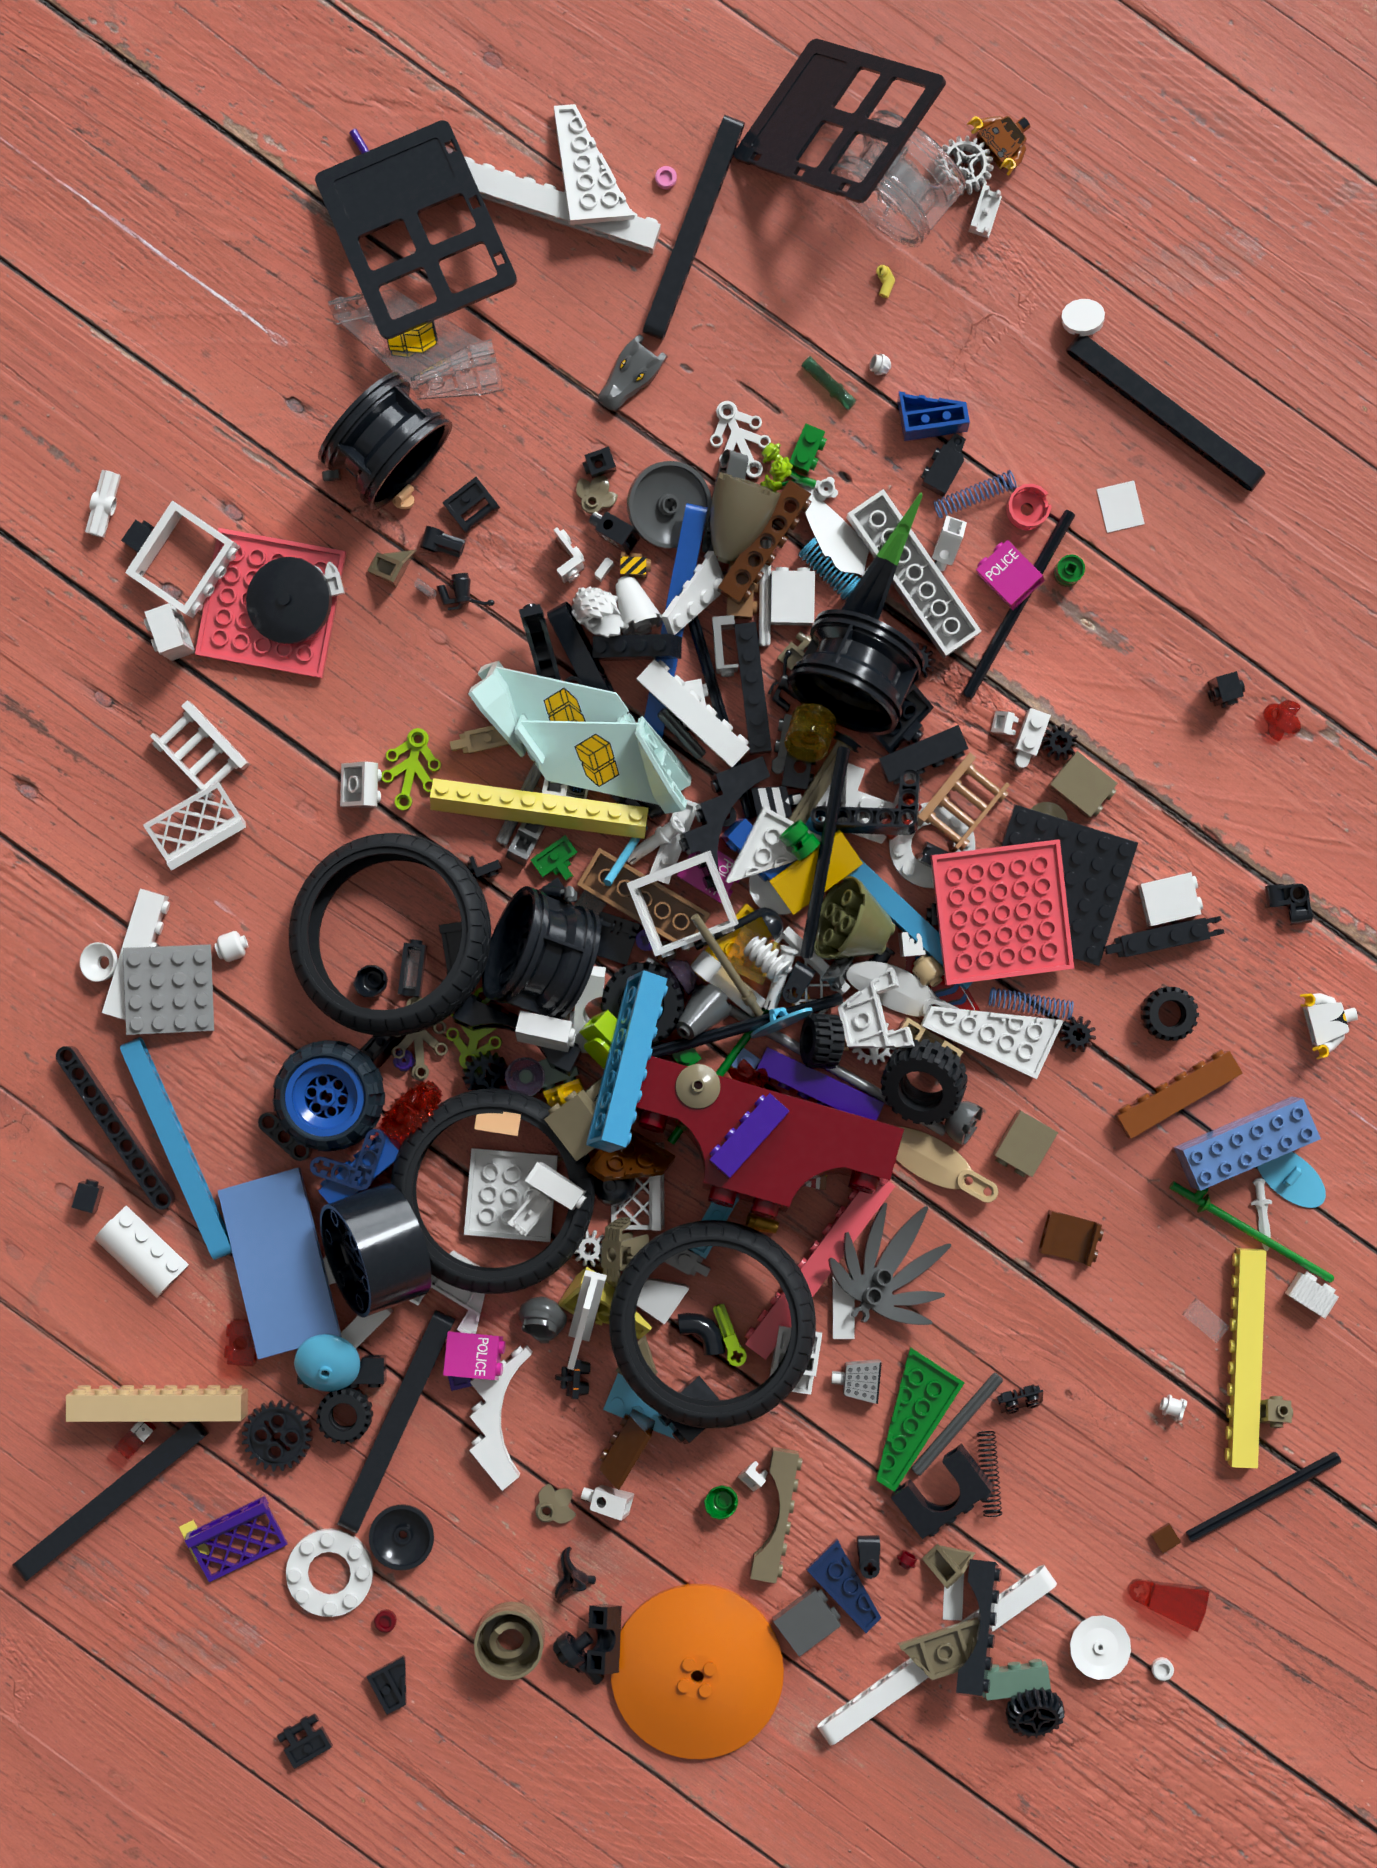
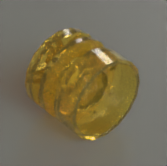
[784,703,837,762]

